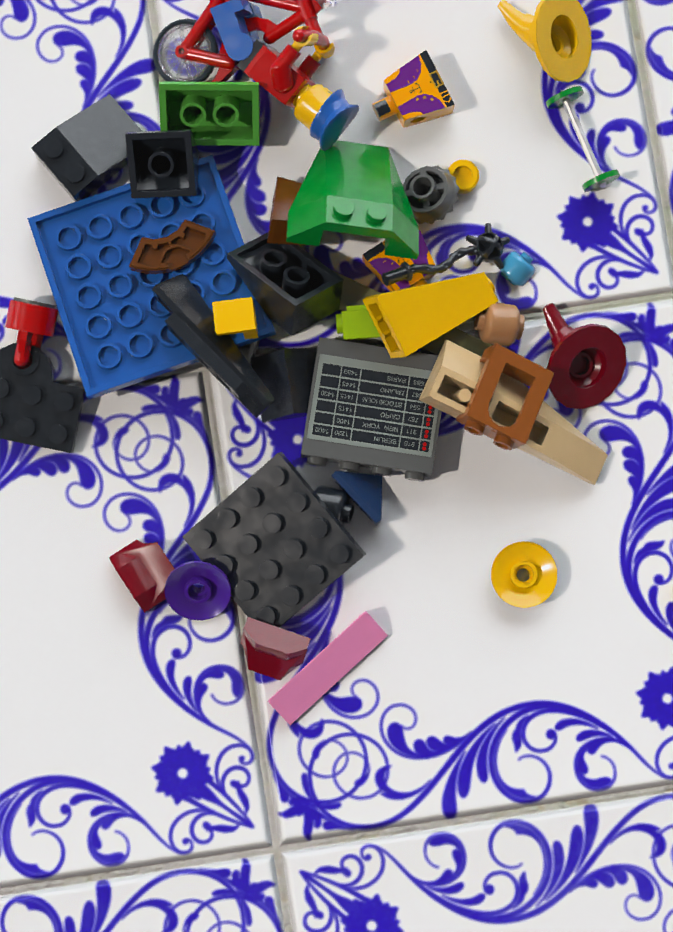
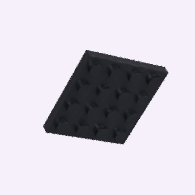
[182,452,366,628]

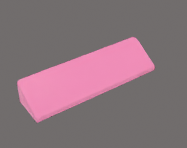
[268,611,388,725]

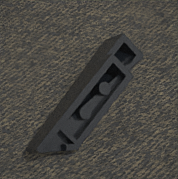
[152,274,275,418]

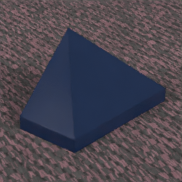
[331,471,382,526]

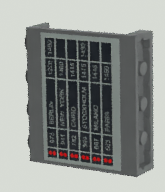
[301,337,442,482]

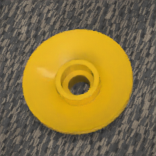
[491,541,557,608]

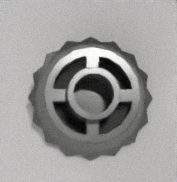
[403,166,460,225]

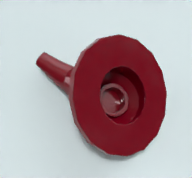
[543,303,626,409]

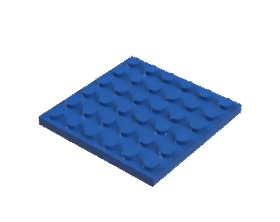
[27,155,276,400]

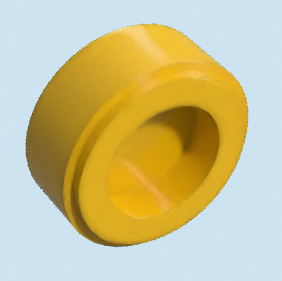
[448,160,479,194]

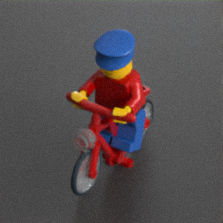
[153,0,359,151]

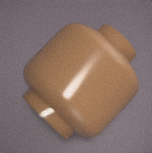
[474,302,525,346]

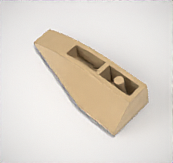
[419,340,608,485]

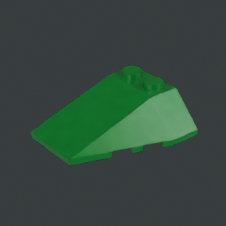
[286,140,419,259]

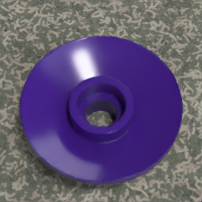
[165,561,231,620]

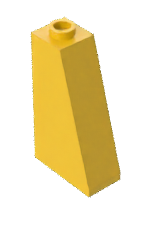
[362,272,498,358]

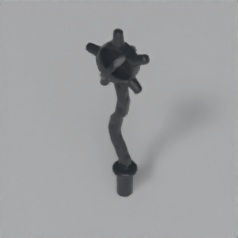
[382,223,510,286]

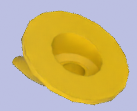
[498,0,592,83]

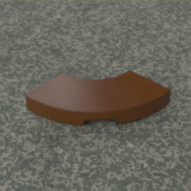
[129,220,216,274]

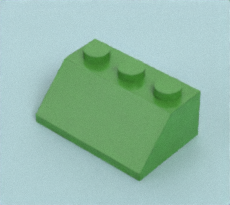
[159,81,260,146]

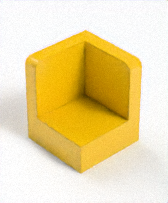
[212,297,259,339]

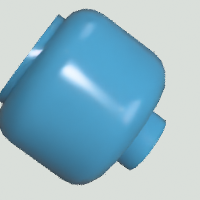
[500,251,535,286]

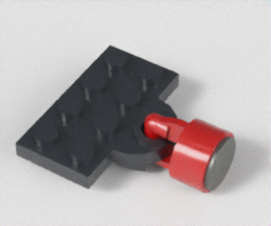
[0,297,85,453]

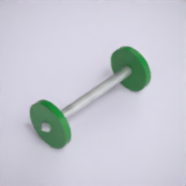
[546,86,620,192]

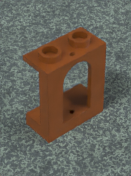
[455,343,554,450]

